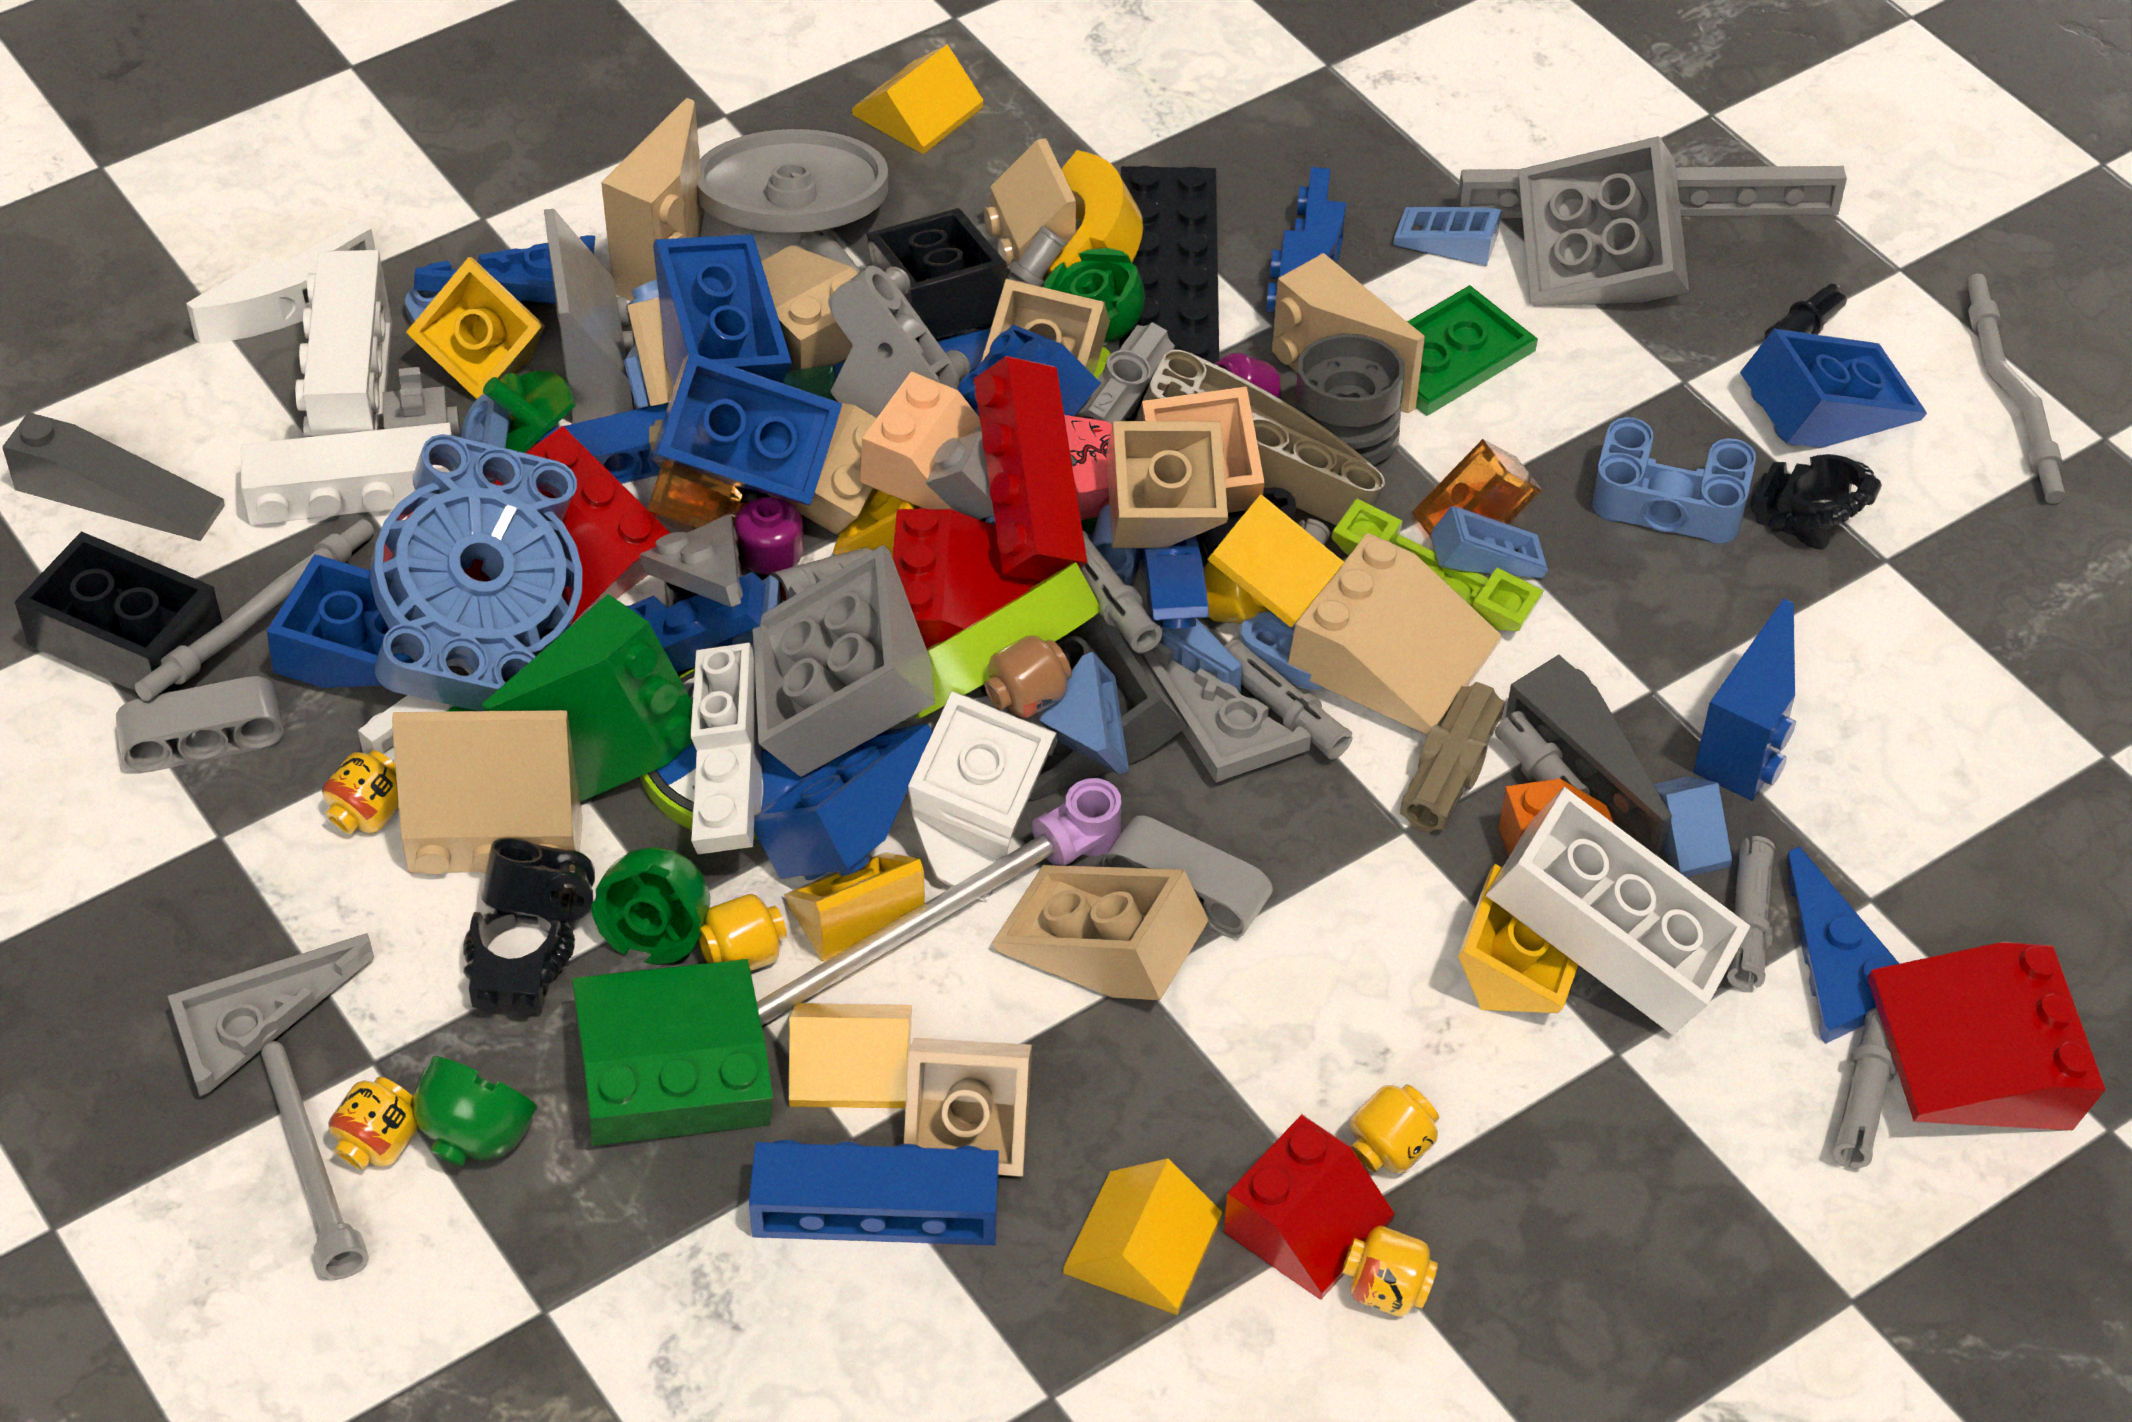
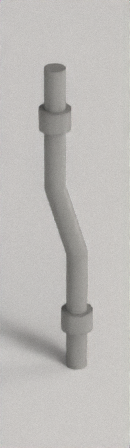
[1966,274,2066,504]
[135,519,375,701]

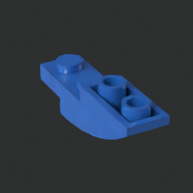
[1266,167,1346,313]
[1141,536,1209,628]
[627,572,766,672]

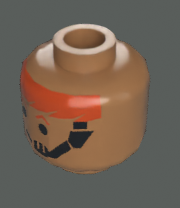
[984,635,1072,718]

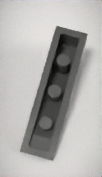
[2,412,225,541]
[1505,654,1672,855]

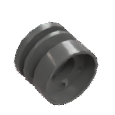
[1296,334,1404,465]

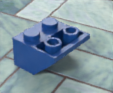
[957,324,1101,416]

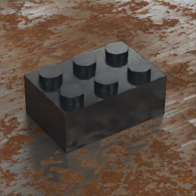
[867,208,1009,341]
[15,531,223,695]

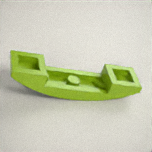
[1331,498,1544,631]
[915,562,1100,719]

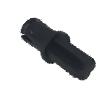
[1765,284,1847,339]

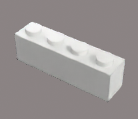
[241,422,452,525]

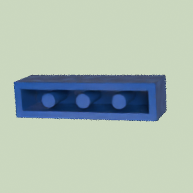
[749,1140,999,1246]

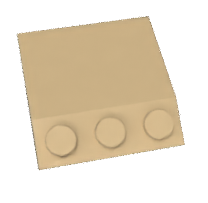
[601,98,704,301]
[1288,533,1501,735]
[392,710,583,875]

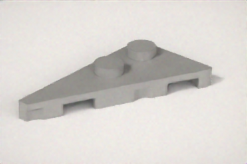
[639,515,743,607]
[1140,642,1311,782]
[168,933,374,1096]

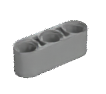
[116,676,283,772]
[1102,816,1273,938]

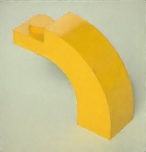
[1048,150,1143,274]

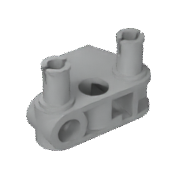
[828,265,970,418]

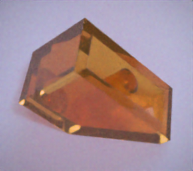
[1412,439,1542,539]
[647,459,745,532]

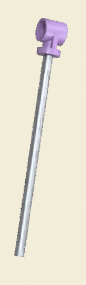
[757,778,1121,1025]

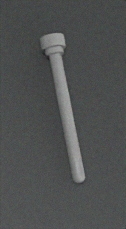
[261,1041,369,1279]

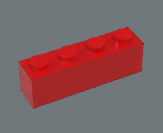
[974,356,1088,581]

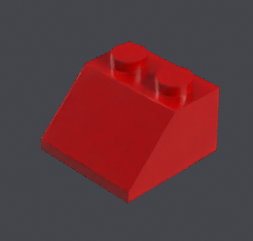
[1224,1114,1395,1300]

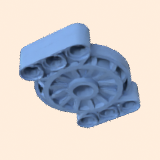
[370,434,582,711]

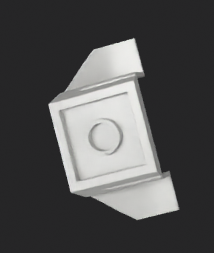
[907,691,1058,902]

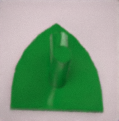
[483,370,576,453]

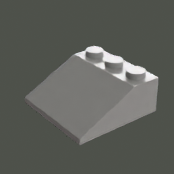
[1518,136,1689,306]
[544,208,634,424]
[753,545,935,777]

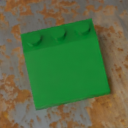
[482,594,693,802]
[572,959,773,1146]

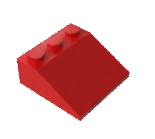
[475,426,670,627]
[892,508,1057,649]
[1867,942,2106,1131]

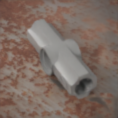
[1075,323,1175,424]

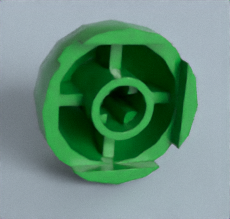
[1044,248,1145,346]
[592,847,711,965]
[413,1056,538,1167]

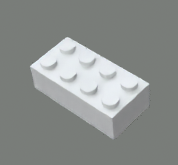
[296,250,392,438]
[1486,787,1751,1035]

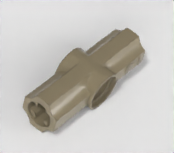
[1400,682,1505,834]

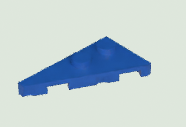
[414,235,596,304]
[1787,846,1900,1044]

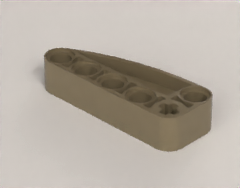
[1134,350,1385,526]

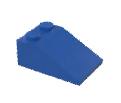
[653,234,792,387]
[1740,329,1927,448]
[651,352,842,506]
[267,554,414,688]
[1693,598,1796,801]
[754,723,933,880]

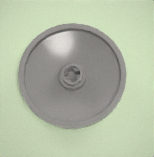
[697,129,888,233]

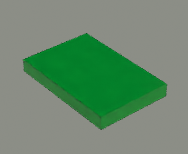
[1407,285,1538,416]

